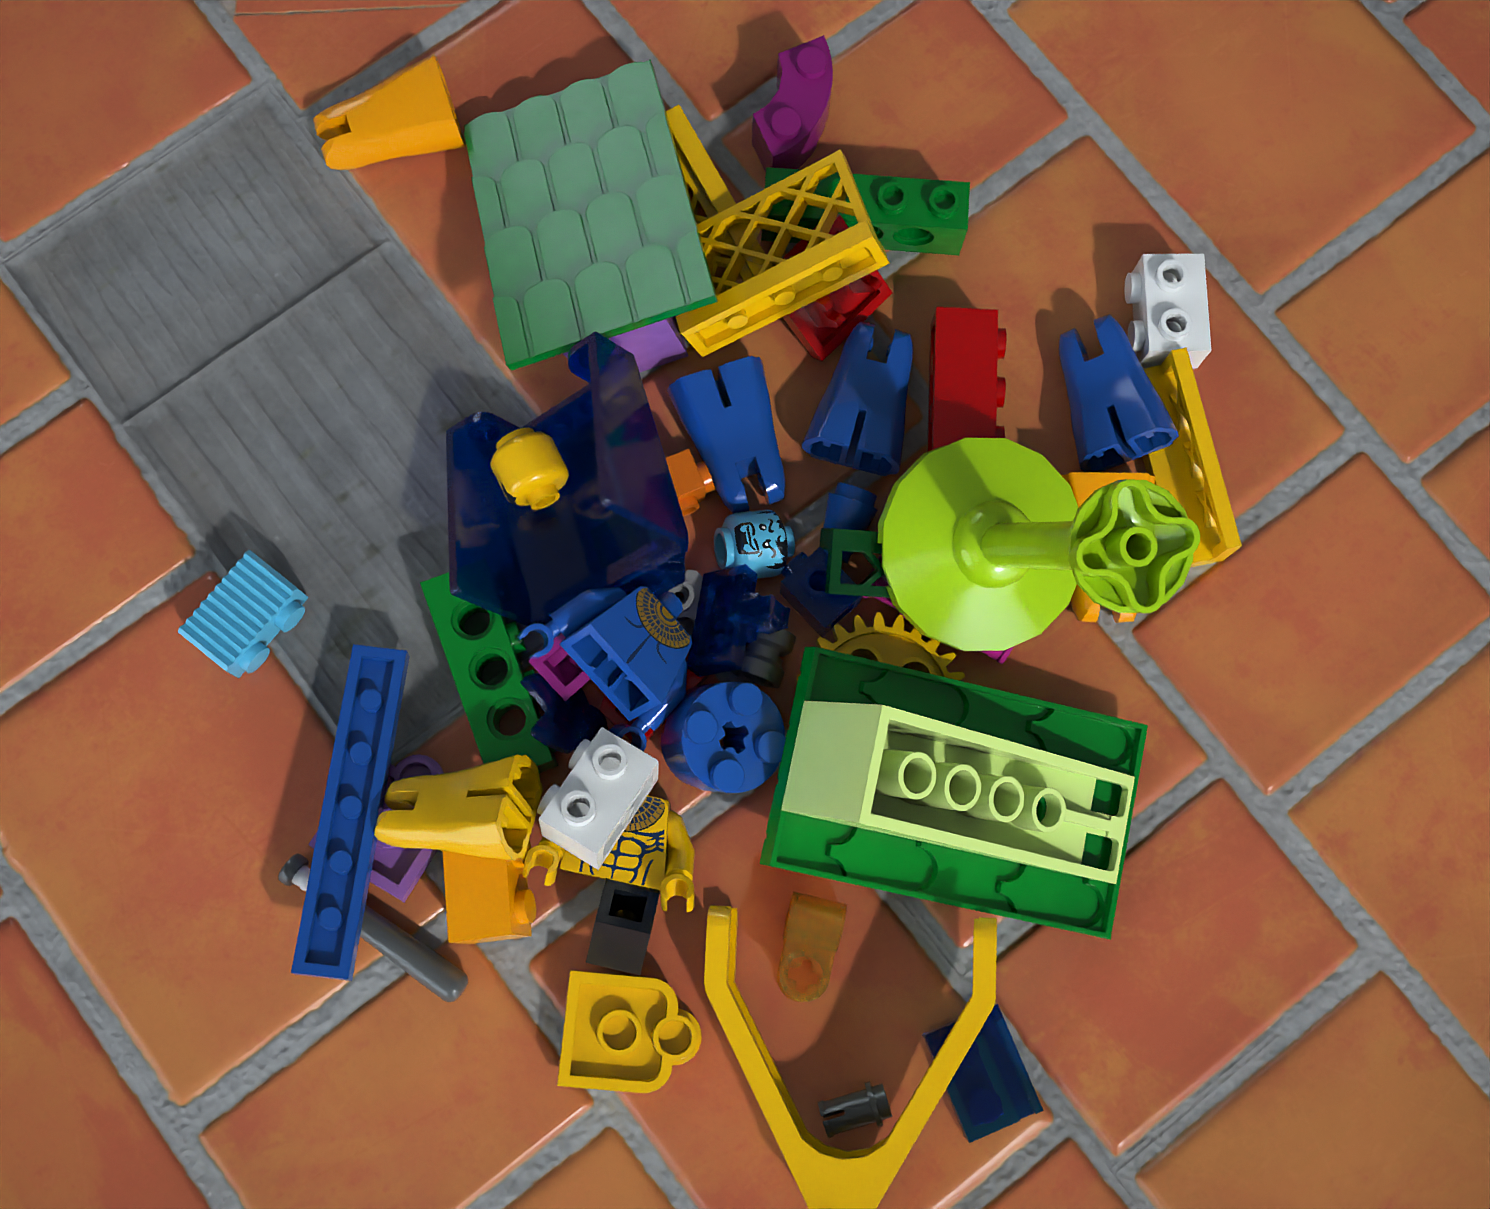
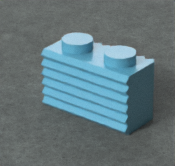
[178,550,309,678]

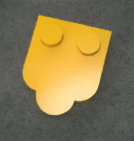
[557,970,702,1093]

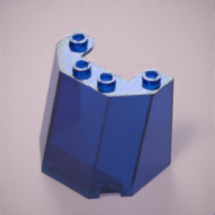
[446,331,689,626]

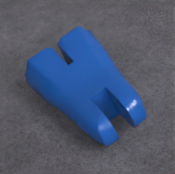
[1059,314,1179,472]
[802,321,913,476]
[667,356,786,514]

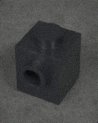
[586,878,660,975]

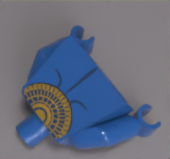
[517,586,692,752]

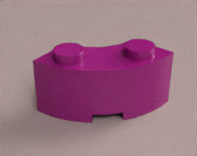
[752,35,833,172]

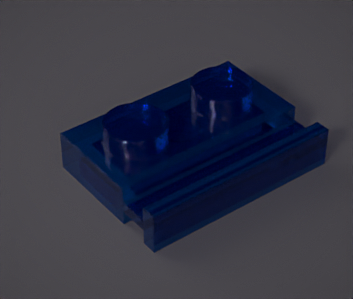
[922,1003,1044,1143]

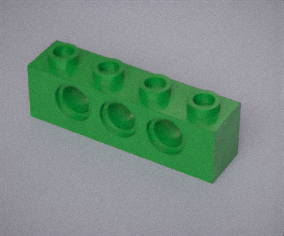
[761,167,970,256]
[420,560,563,773]

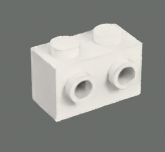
[1124,254,1212,369]
[537,727,659,870]

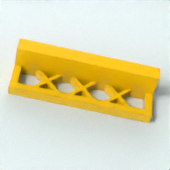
[1142,347,1242,568]

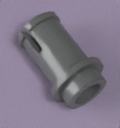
[818,1081,893,1138]

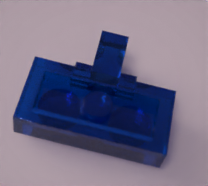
[687,564,790,677]

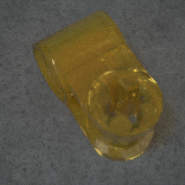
[777,891,847,1002]

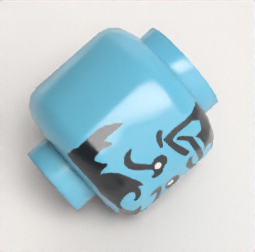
[714,510,795,581]

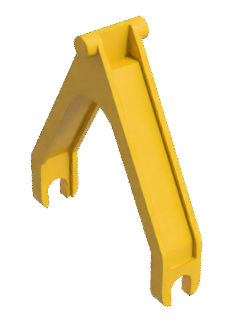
[704,905,997,1209]

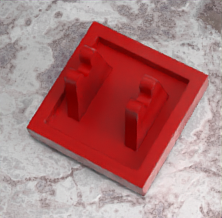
[782,214,893,361]

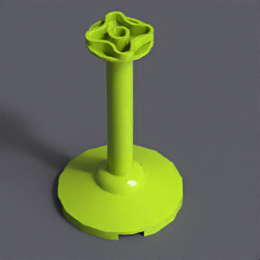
[878,438,1200,651]

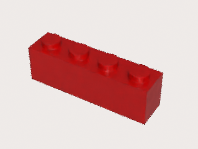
[927,307,1007,452]

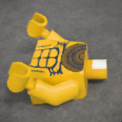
[523,794,695,912]

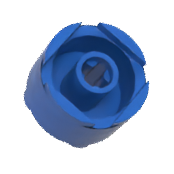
[661,682,786,793]

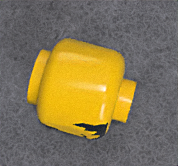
[490,427,569,510]

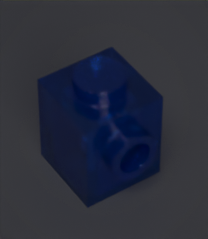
[779,547,863,638]

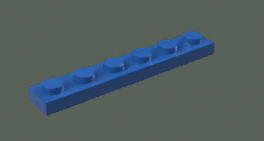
[291,644,410,981]

